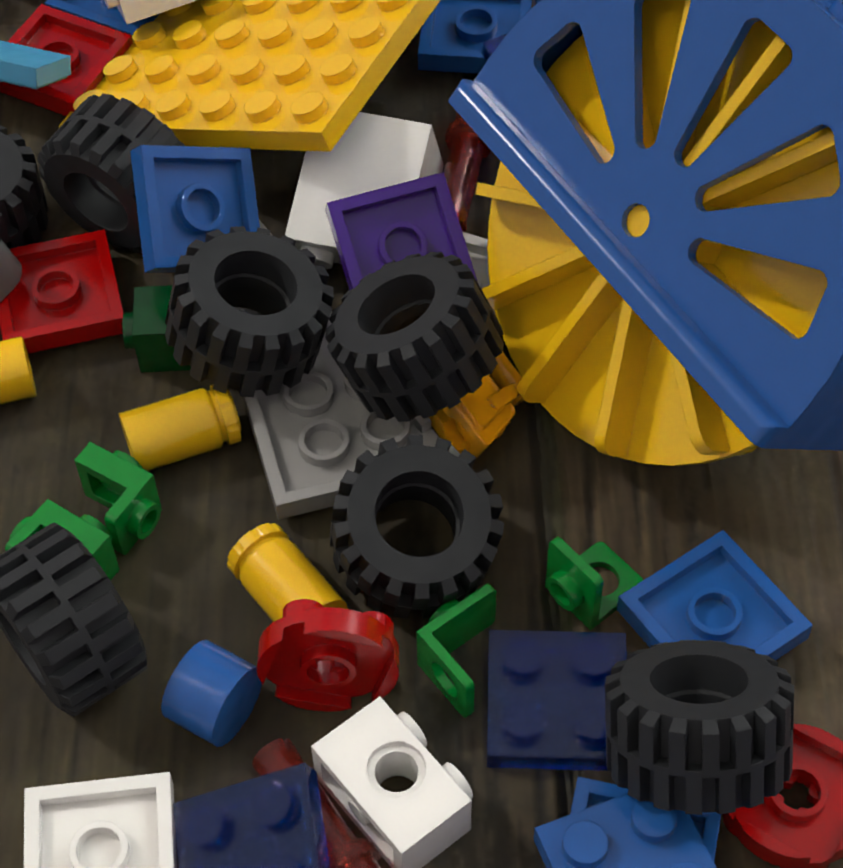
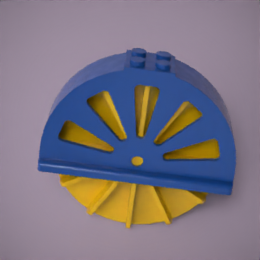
[448,0,843,466]

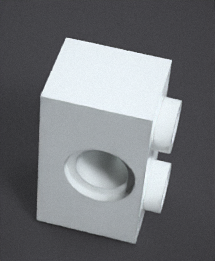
[311,696,473,868]

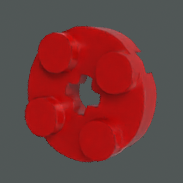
[257,599,399,712]
[722,724,843,868]

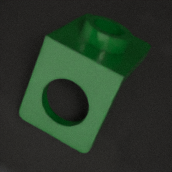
[545,536,643,631]
[416,583,497,718]

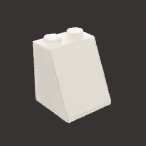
[285,112,444,269]

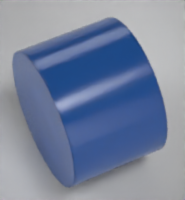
[161,640,262,747]

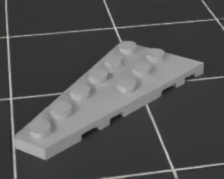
[234,220,460,520]

